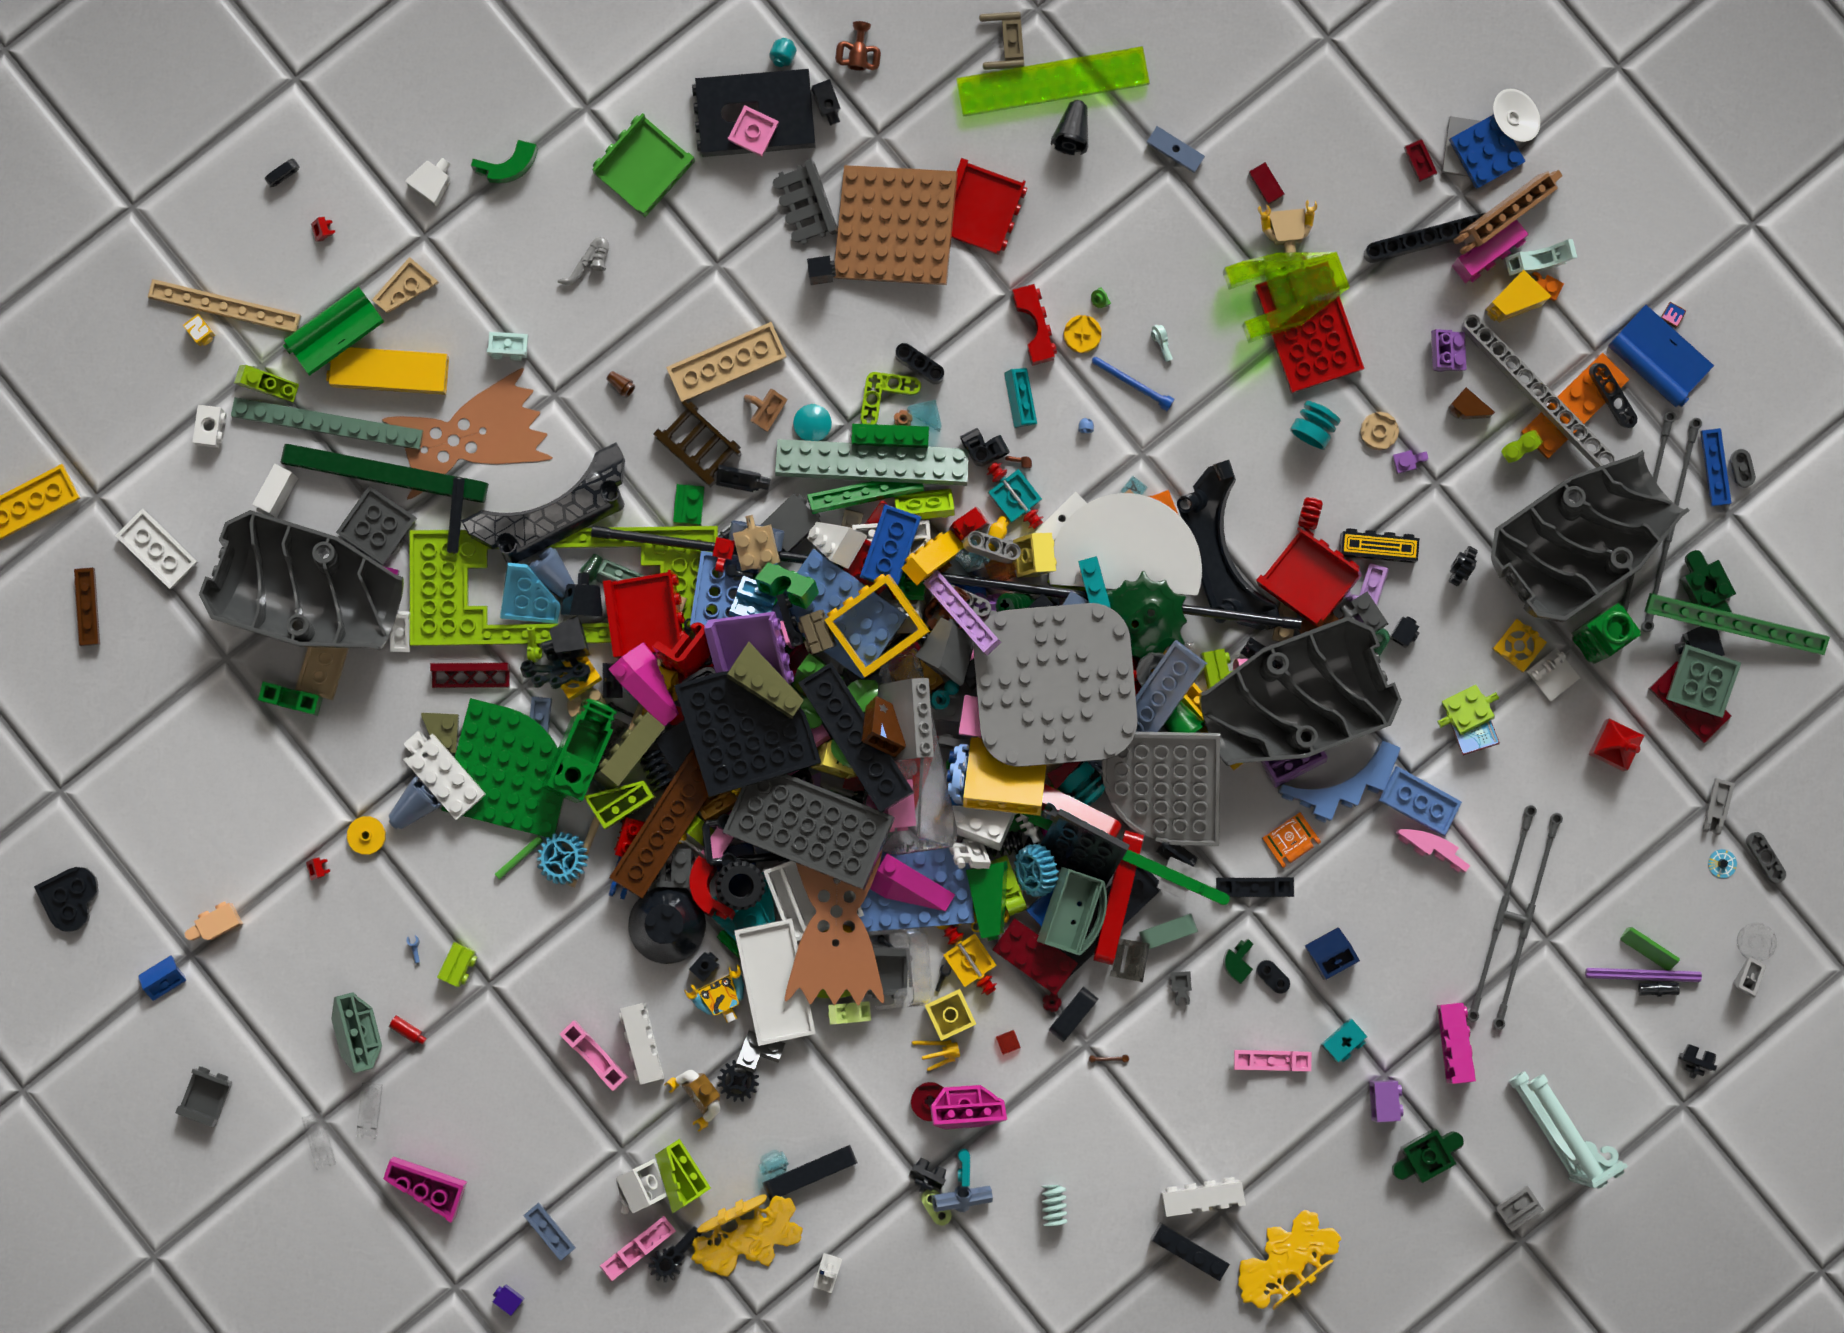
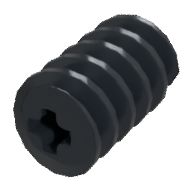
[640,749,673,793]
[984,830,1023,857]

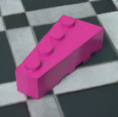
[1452,219,1529,284]
[1437,1003,1476,1084]

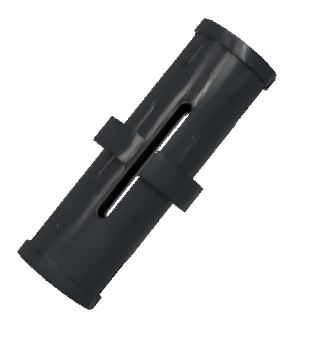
[1638,982,1680,997]

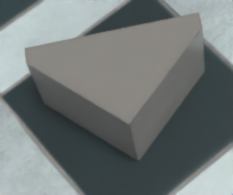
[1734,957,1766,998]

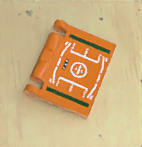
[1262,812,1321,868]

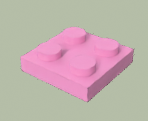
[728,105,779,157]

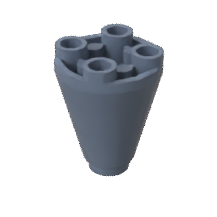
[528,547,575,598]

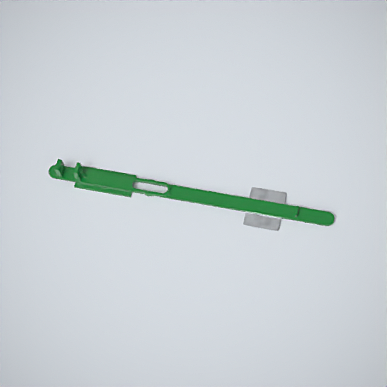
[1022,810,1230,905]

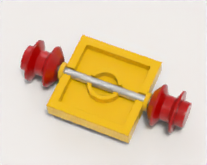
[942,925,997,995]

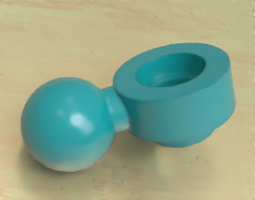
[930,680,960,710]

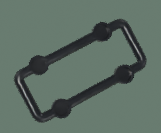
[702,814,786,867]

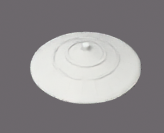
[1493,89,1541,142]

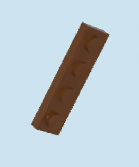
[74,567,100,646]

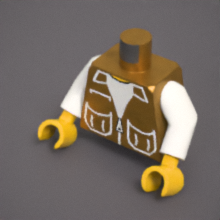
[664,1070,721,1131]

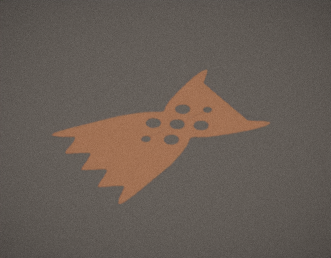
[382,368,553,500]
[785,850,884,1005]

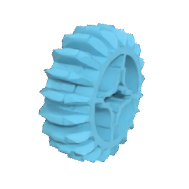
[537,832,589,885]
[1014,844,1059,897]

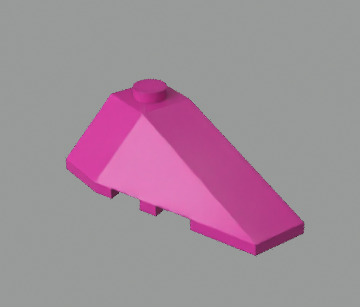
[870,854,955,911]

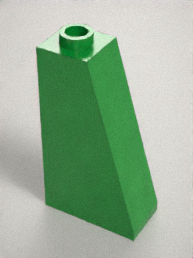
[966,861,1008,941]

